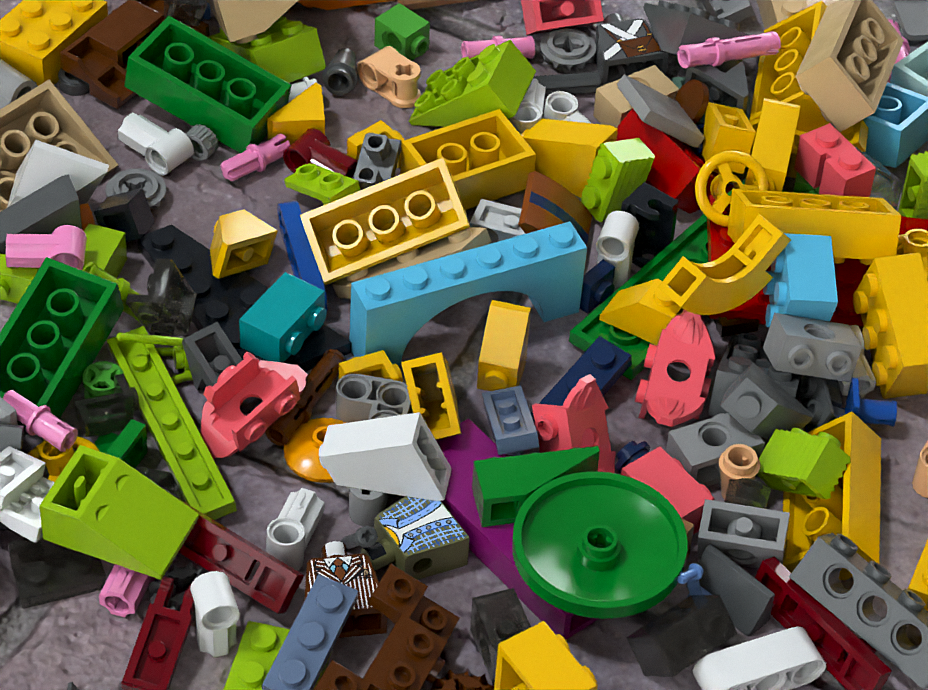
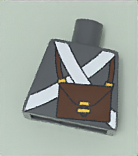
[595,13,669,86]

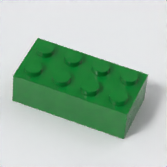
[124,16,292,153]
[0,257,124,430]

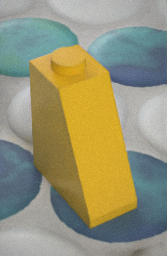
[745,98,801,192]
[521,119,618,198]
[401,352,461,440]

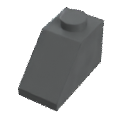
[720,362,814,440]

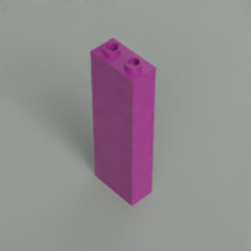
[436,418,599,640]

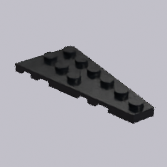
[137,224,352,372]

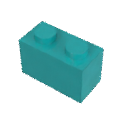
[239,272,327,363]

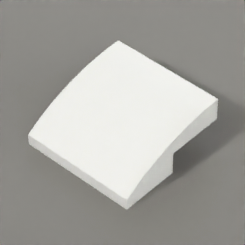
[0,446,55,543]

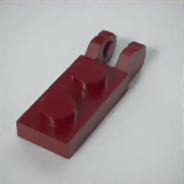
[121,576,195,690]

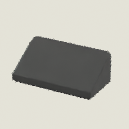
[687,544,775,636]

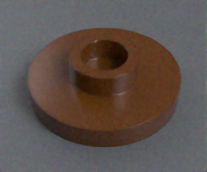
[674,79,709,124]

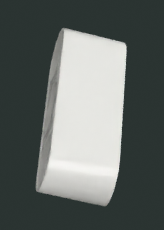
[692,626,826,690]

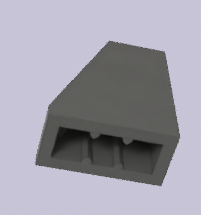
[0,174,82,254]

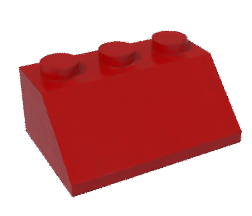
[616,109,734,214]

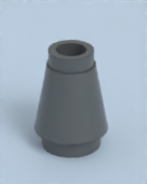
[322,48,358,95]

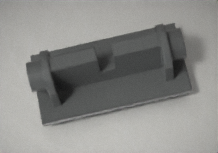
[798,375,845,432]

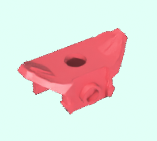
[635,310,716,427]
[200,352,308,460]
[532,374,616,473]

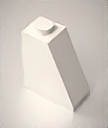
[319,412,452,501]

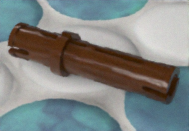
[265,349,347,446]

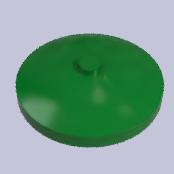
[512,471,688,619]

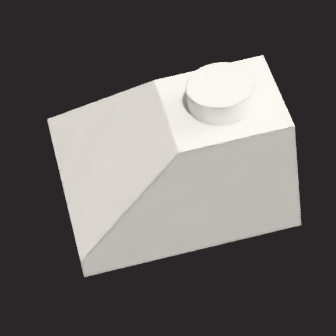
[7,140,109,208]

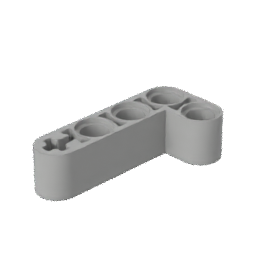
[336,374,412,526]

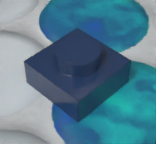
[579,259,615,314]

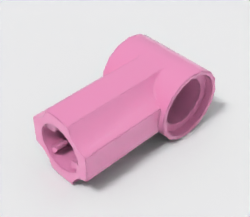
[5,225,87,270]
[99,564,155,618]

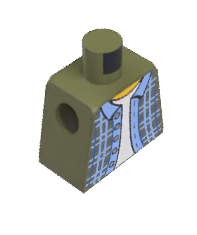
[361,496,470,580]

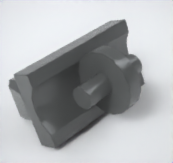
[353,133,401,190]

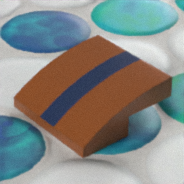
[519,171,592,247]

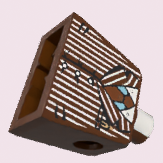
[304,541,387,638]

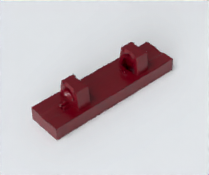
[173,495,305,614]
[755,557,892,690]

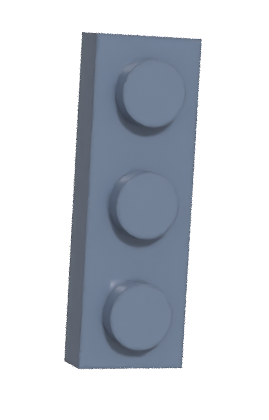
[482,385,540,456]
[262,574,359,690]

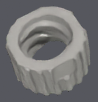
[186,124,219,161]

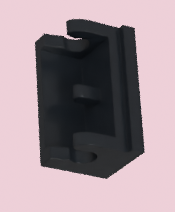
[621,182,679,268]

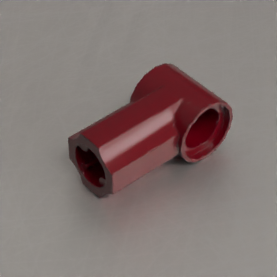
[283,128,358,179]

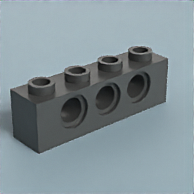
[789,533,928,690]

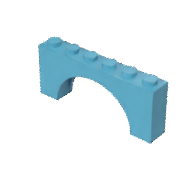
[349,222,587,365]

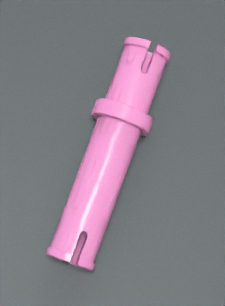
[677,31,781,69]

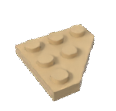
[333,227,491,299]

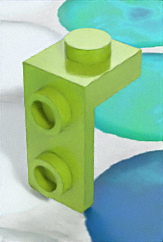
[284,164,361,205]

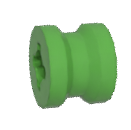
[82,361,125,413]

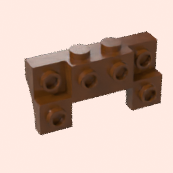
[60,0,209,109]
[314,564,460,690]

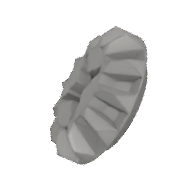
[540,28,596,71]
[106,169,166,209]

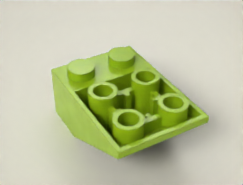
[209,16,326,83]
[408,40,536,127]
[39,445,199,580]

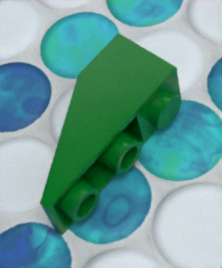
[472,446,600,527]

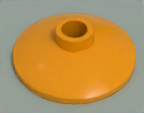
[284,418,346,483]

